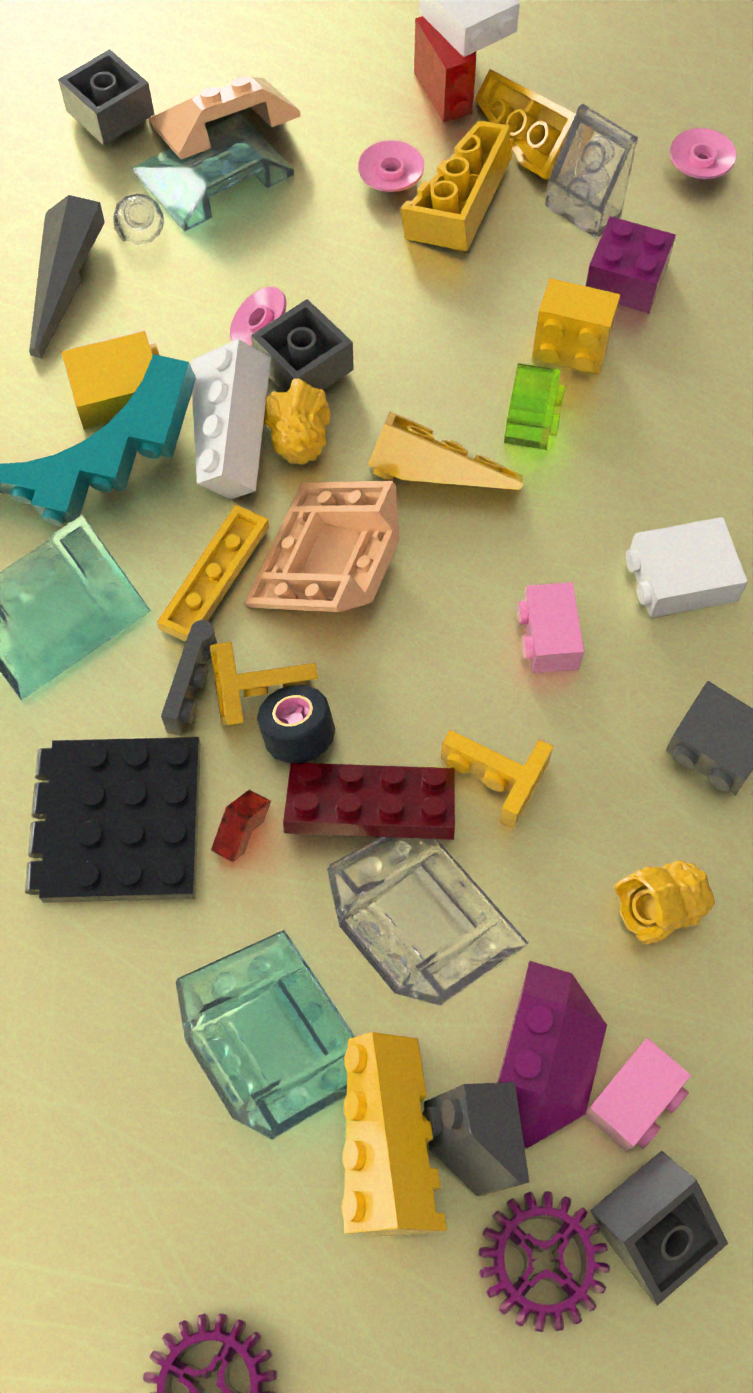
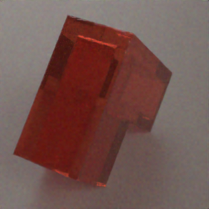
[211,789,271,862]

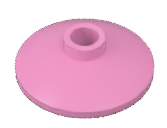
[670,128,737,179]
[358,141,424,192]
[230,287,287,346]

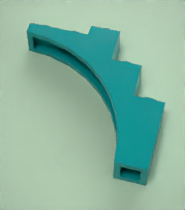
[0,354,196,526]

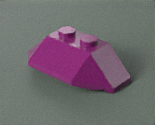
[497,961,607,1149]

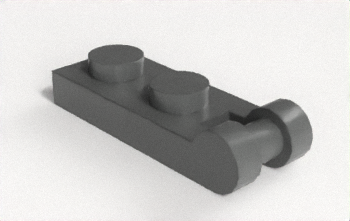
[161,620,217,736]

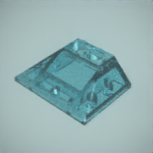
[132,113,294,232]
[0,514,151,700]
[175,930,355,1140]

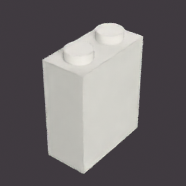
[419,0,520,57]
[626,517,748,618]

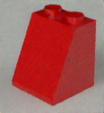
[414,16,476,122]

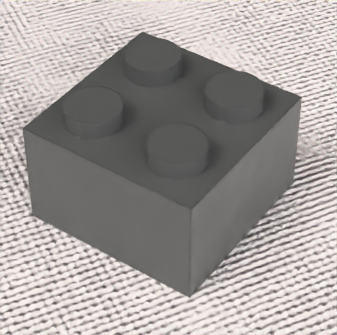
[58,49,155,145]
[251,299,354,392]

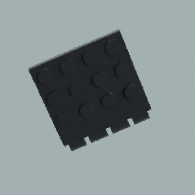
[25,737,201,903]

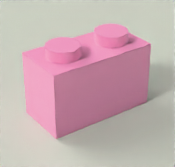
[517,582,584,673]
[585,1038,691,1152]

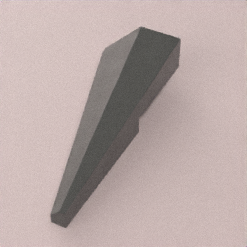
[29,195,105,358]

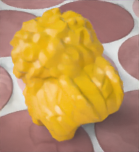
[264,379,331,464]
[614,860,715,945]

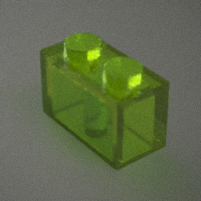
[504,363,565,450]

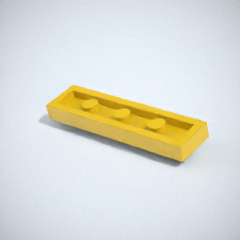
[157,504,269,642]

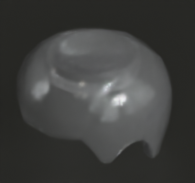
[113,194,164,245]

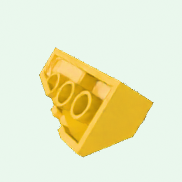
[474,69,598,180]
[368,411,523,490]

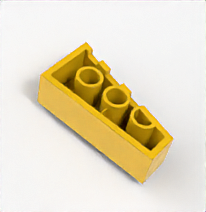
[400,121,512,251]
[342,1032,447,1236]

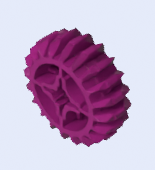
[478,1191,610,1332]
[143,1314,278,1393]

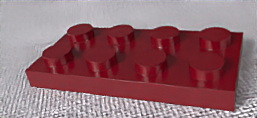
[283,763,455,840]

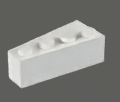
[191,339,271,500]

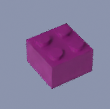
[585,216,676,313]

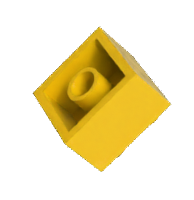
[532,278,620,375]

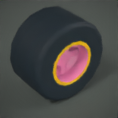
[257,685,335,763]

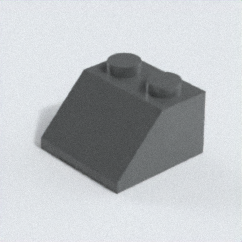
[666,681,753,796]
[422,1082,529,1196]
[590,1151,728,1306]

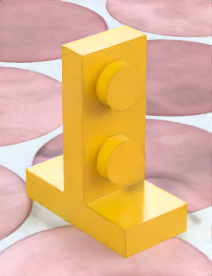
[210,642,318,725]
[441,730,554,829]

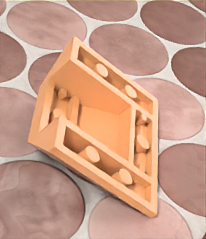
[148,77,301,159]
[244,481,400,612]

